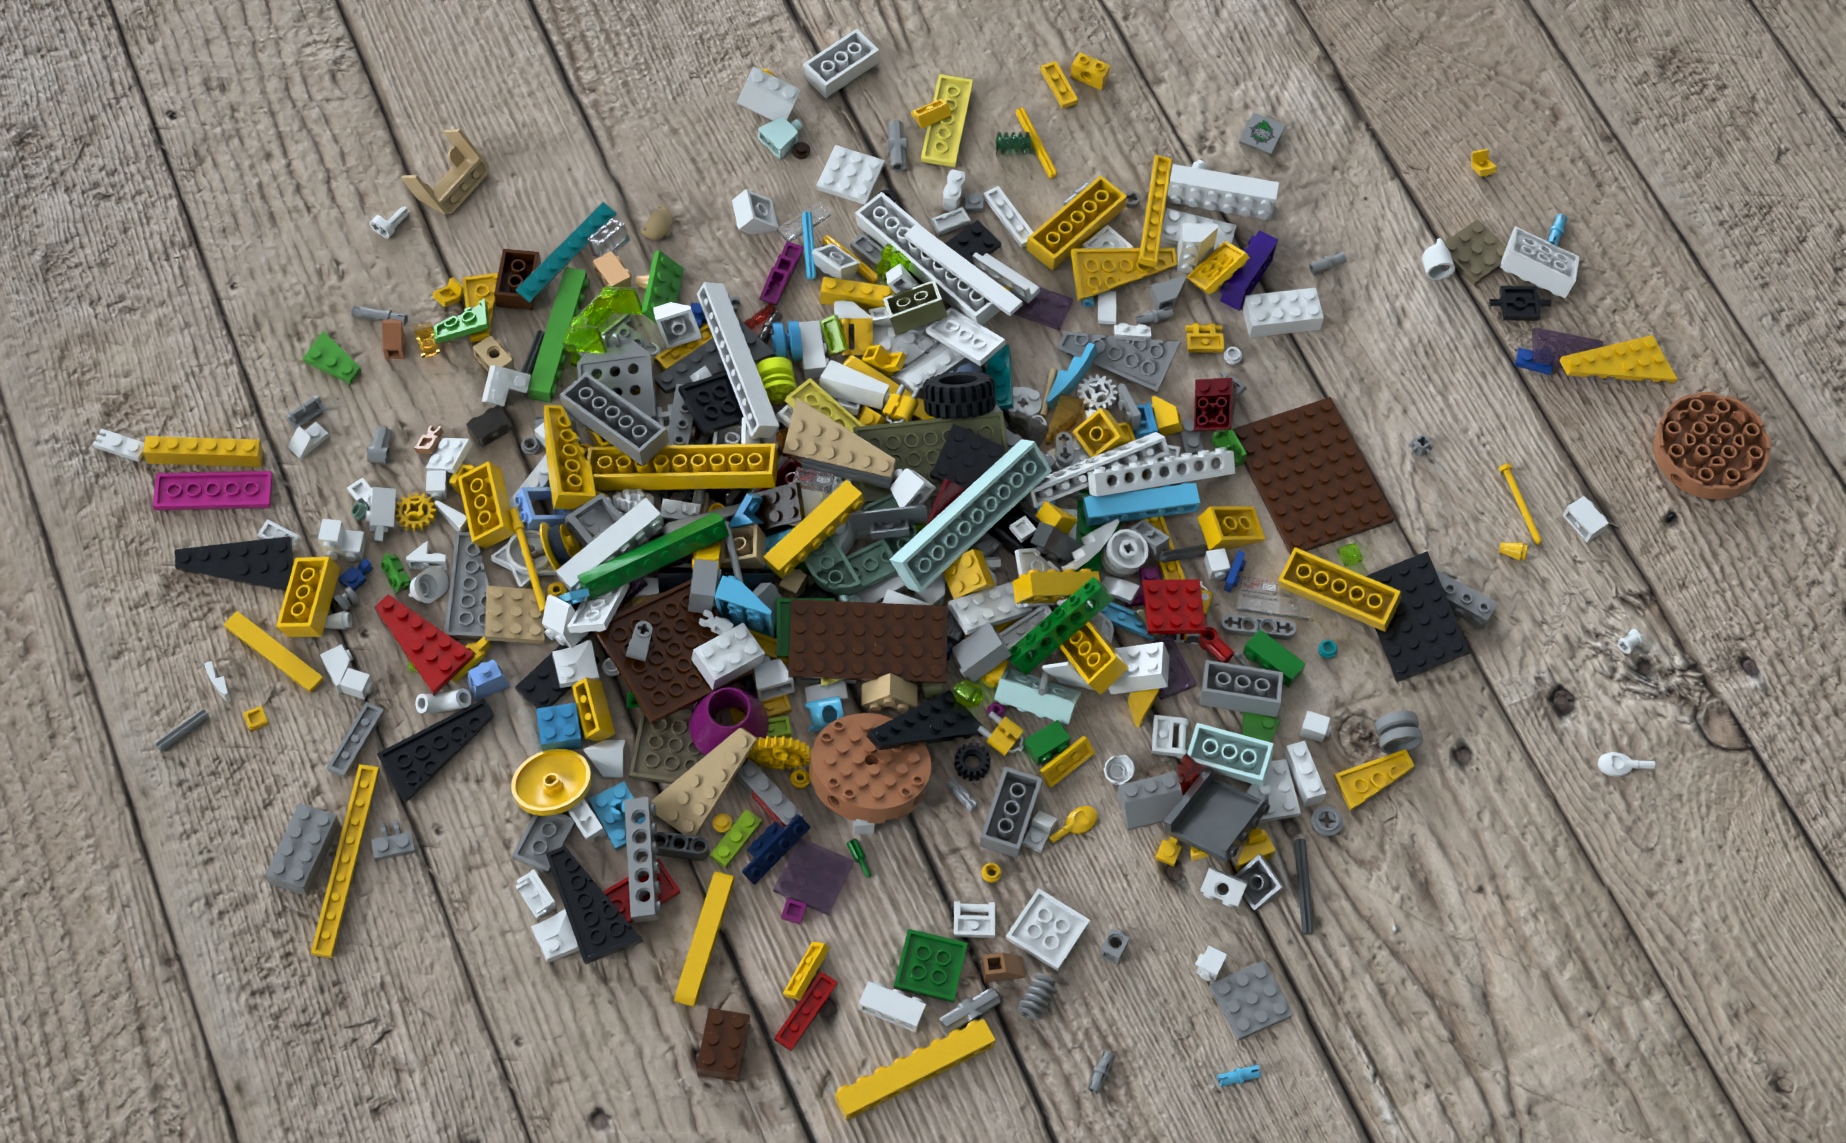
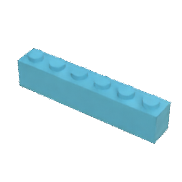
[1083,483,1200,526]

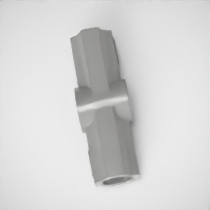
[888,120,907,172]
[939,987,1001,1034]

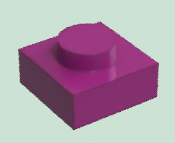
[781,898,807,925]

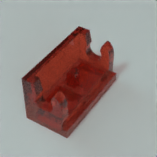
[1177,753,1203,795]

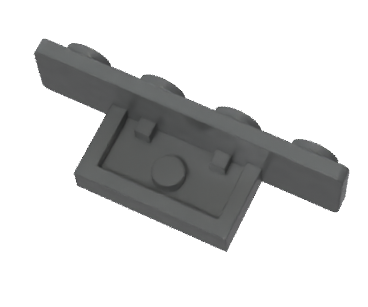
[850,504,928,540]

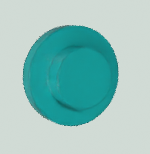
[1318,640,1338,659]

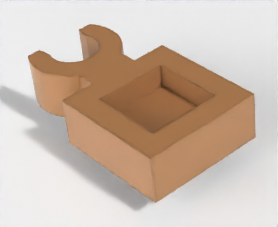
[414,425,444,454]

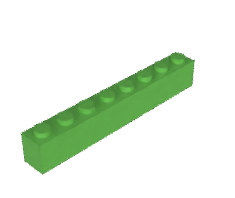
[528,267,590,403]

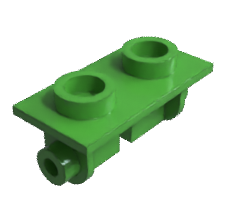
[381,553,411,595]

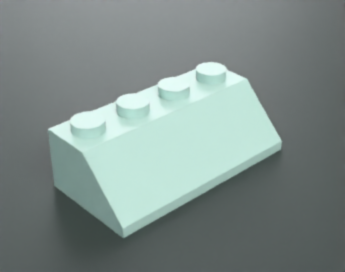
[994,667,1081,725]

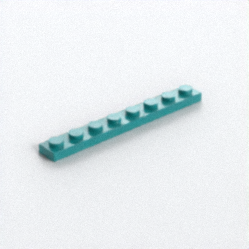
[516,202,617,303]

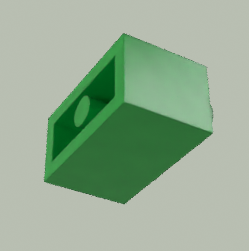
[1024,720,1071,765]

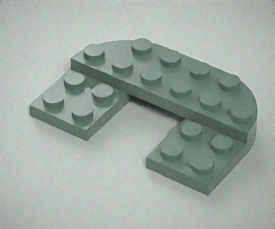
[804,493,917,595]

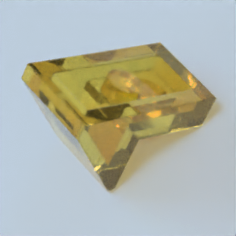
[413,322,440,358]

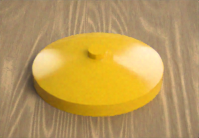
[511,749,592,816]

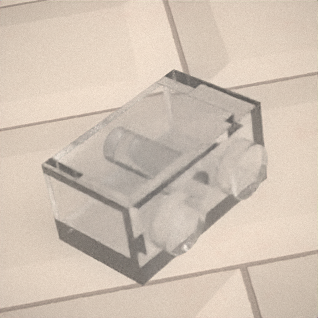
[587,218,630,258]

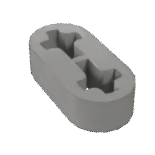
[1055,432,1074,467]

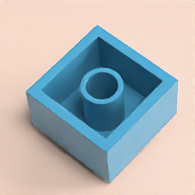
[536,703,583,751]

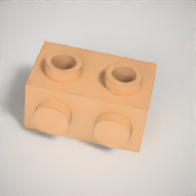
[593,251,632,296]

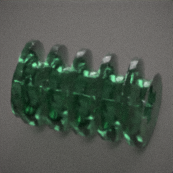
[995,132,1032,154]

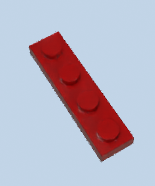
[774,971,838,1052]

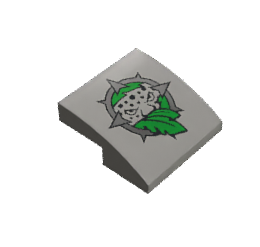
[1239,113,1286,156]

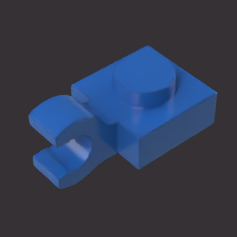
[691,303,708,329]
[338,559,373,592]

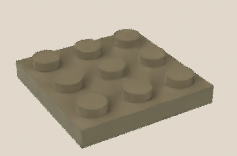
[1444,219,1506,285]

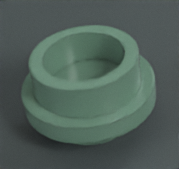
[351,502,369,521]

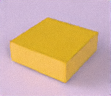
[243,705,269,732]

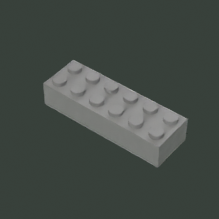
[559,372,669,466]

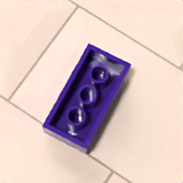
[1220,230,1278,311]

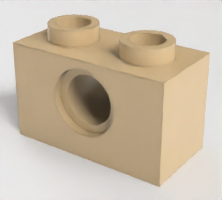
[473,335,514,373]

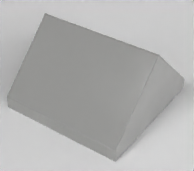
[1234,854,1284,911]

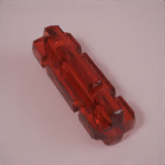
[744,303,776,330]

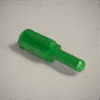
[847,839,872,878]

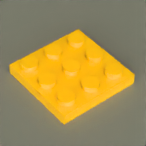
[1186,240,1250,295]

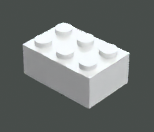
[691,623,765,690]
[1108,642,1169,694]

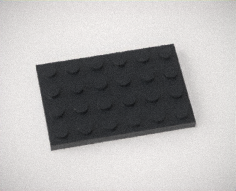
[1365,551,1470,682]

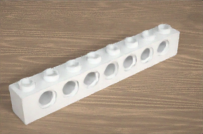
[1025,432,1169,508]
[1087,447,1235,497]

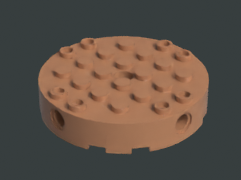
[1653,392,1771,500]
[809,713,931,824]

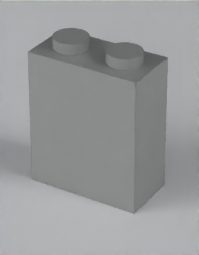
[951,621,1011,682]

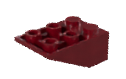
[1194,378,1236,432]

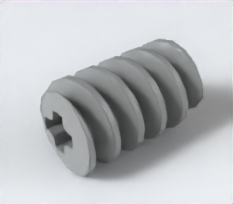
[1016,974,1056,1021]

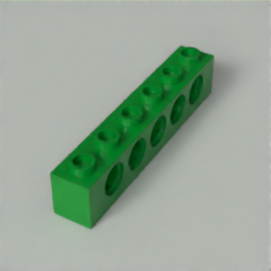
[1009,576,1114,675]

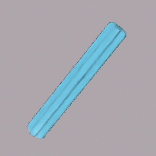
[802,212,817,280]

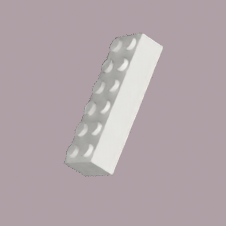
[1166,164,1279,220]
[556,498,664,592]

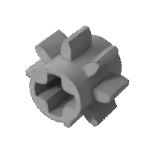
[1409,434,1434,458]

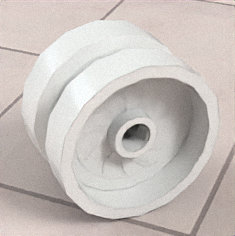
[1101,529,1149,578]

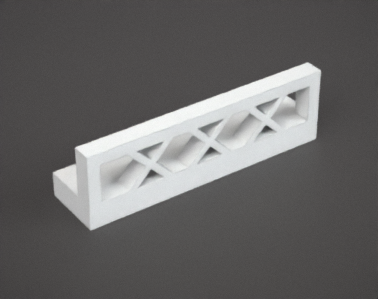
[972,253,1040,303]

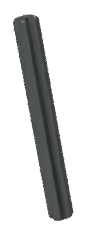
[801,458,892,489]
[1294,839,1314,935]

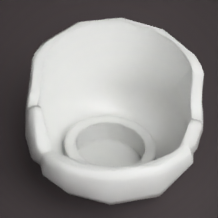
[1104,755,1135,785]

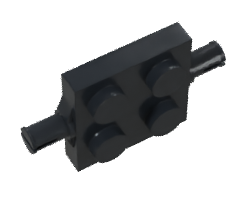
[1489,286,1552,321]

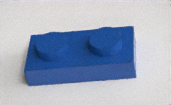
[1514,347,1555,375]
[1224,550,1247,593]

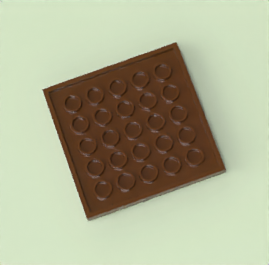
[594,579,755,724]

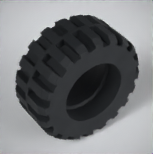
[923,372,996,419]

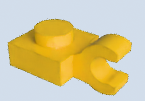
[1155,836,1181,867]

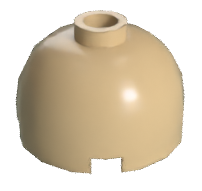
[640,204,673,241]

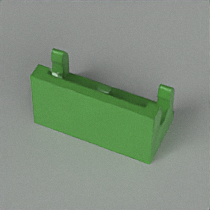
[1210,428,1247,467]

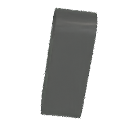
[654,832,709,861]

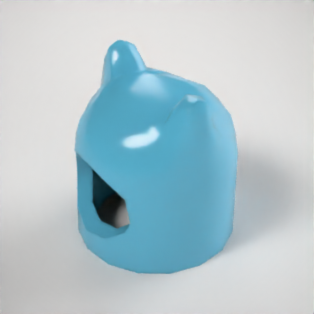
[804,696,844,732]

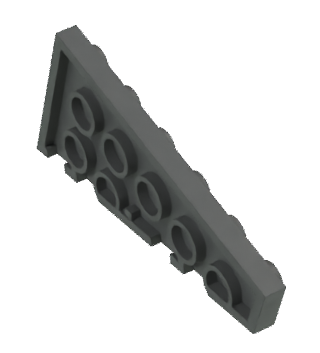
[655,319,776,394]

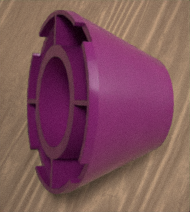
[689,687,769,759]

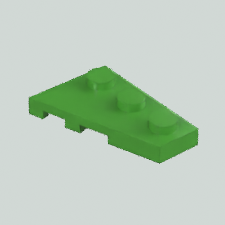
[1242,712,1281,742]

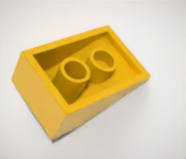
[1197,506,1266,551]

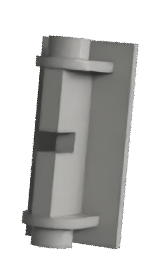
[285,395,327,430]

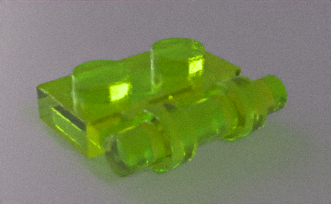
[876,244,911,283]

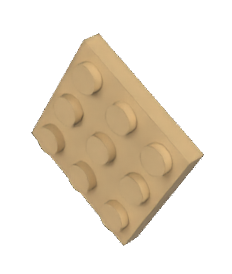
[485,585,545,644]

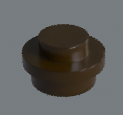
[793,142,810,159]

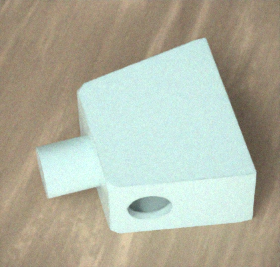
[758,117,802,160]

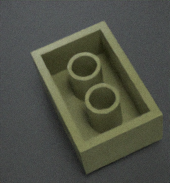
[883,280,948,335]

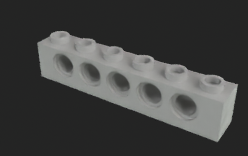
[624,797,662,923]

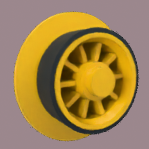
[531,522,577,571]

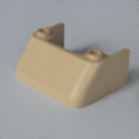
[401,129,489,214]

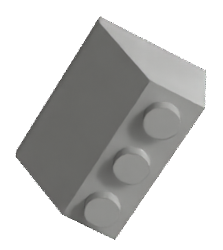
[1116,772,1183,830]

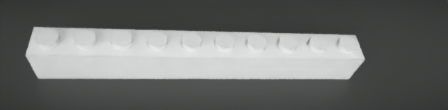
[697,282,779,438]

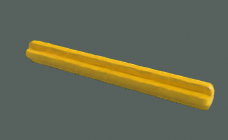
[1016,107,1058,179]

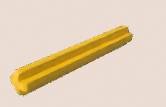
[822,234,878,283]

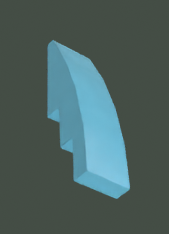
[1046,343,1098,410]

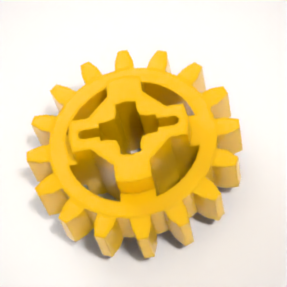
[395,492,437,532]

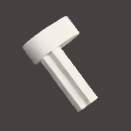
[370,206,411,239]

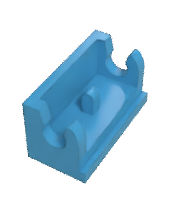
[1133,403,1158,440]

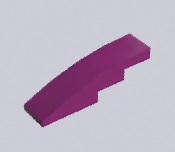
[759,241,804,306]

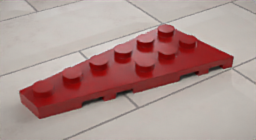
[375,594,474,696]

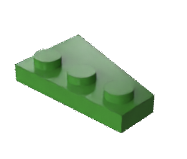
[433,298,489,344]
[303,331,361,385]

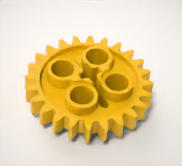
[747,736,812,771]

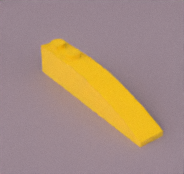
[544,405,596,509]

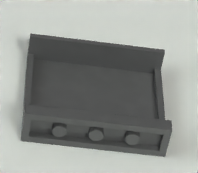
[1164,767,1270,863]

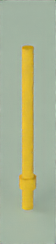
[510,508,546,613]

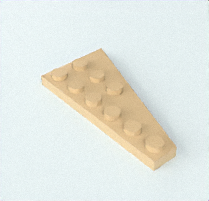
[783,398,897,478]
[651,728,758,836]

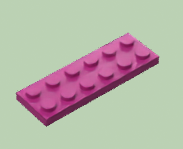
[153,471,273,510]

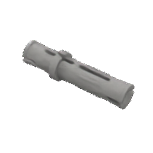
[351,305,408,326]

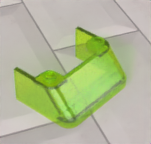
[562,286,643,353]

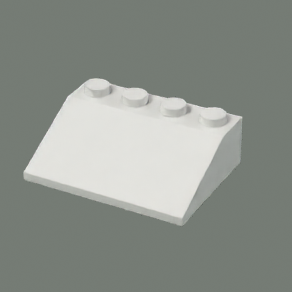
[1500,226,1579,298]

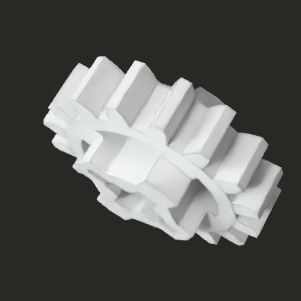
[1077,374,1118,410]
[613,489,654,513]

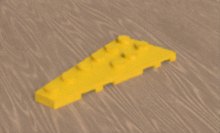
[1071,248,1178,301]
[1559,335,1678,383]

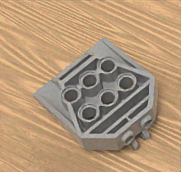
[577,333,657,427]

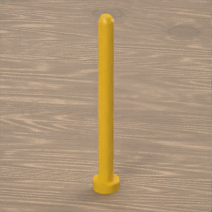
[1499,463,1542,545]

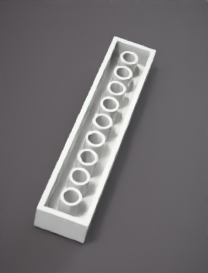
[855,192,1001,325]

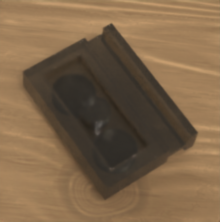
[1007,410,1050,448]

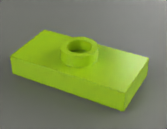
[820,315,848,356]

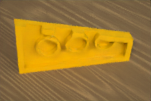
[462,273,498,342]

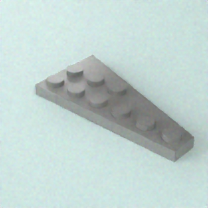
[1057,331,1181,393]
[444,532,489,639]

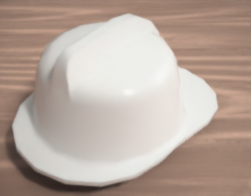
[408,566,449,604]

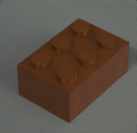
[494,249,541,310]
[697,1008,751,1082]

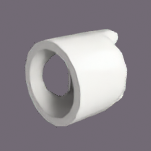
[1422,238,1455,280]

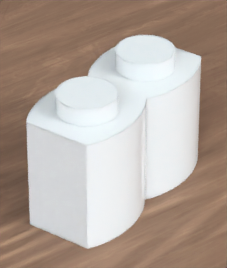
[943,169,965,211]

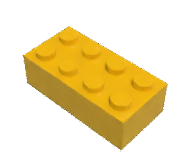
[458,461,516,549]
[276,557,340,637]
[1012,569,1100,604]
[1059,620,1129,695]

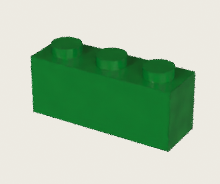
[1243,629,1306,688]

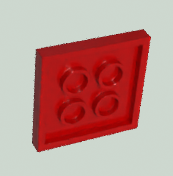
[1142,579,1206,634]

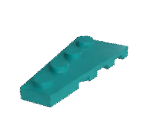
[985,344,1014,410]

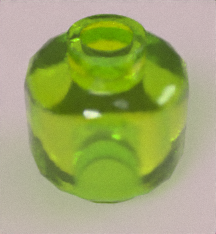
[953,679,983,708]

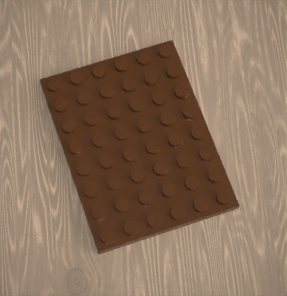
[1233,397,1395,555]

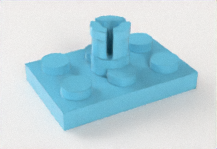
[588,781,645,851]

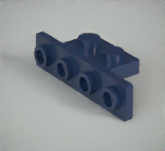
[742,814,811,885]

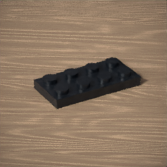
[515,642,599,708]

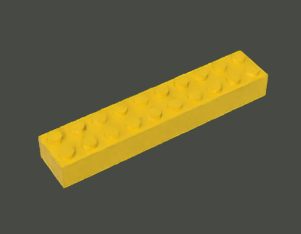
[587,443,779,491]

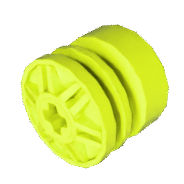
[756,357,797,405]

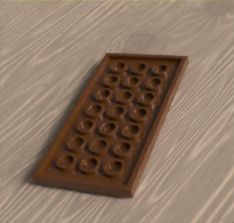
[788,599,948,684]

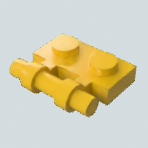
[1185,323,1224,353]

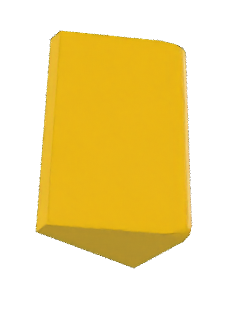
[911,99,951,128]

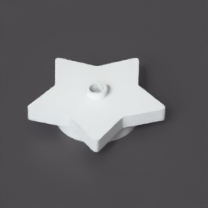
[491,530,558,588]

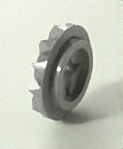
[1311,806,1343,837]

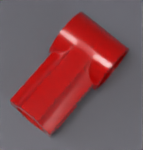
[1198,627,1235,663]

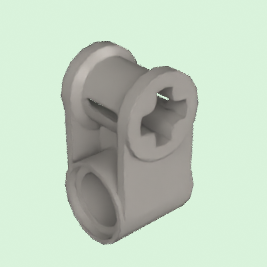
[626,621,652,661]

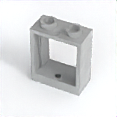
[564,492,624,548]

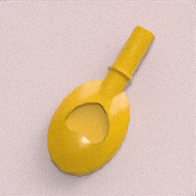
[1048,806,1098,844]

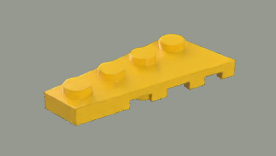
[1334,749,1414,811]

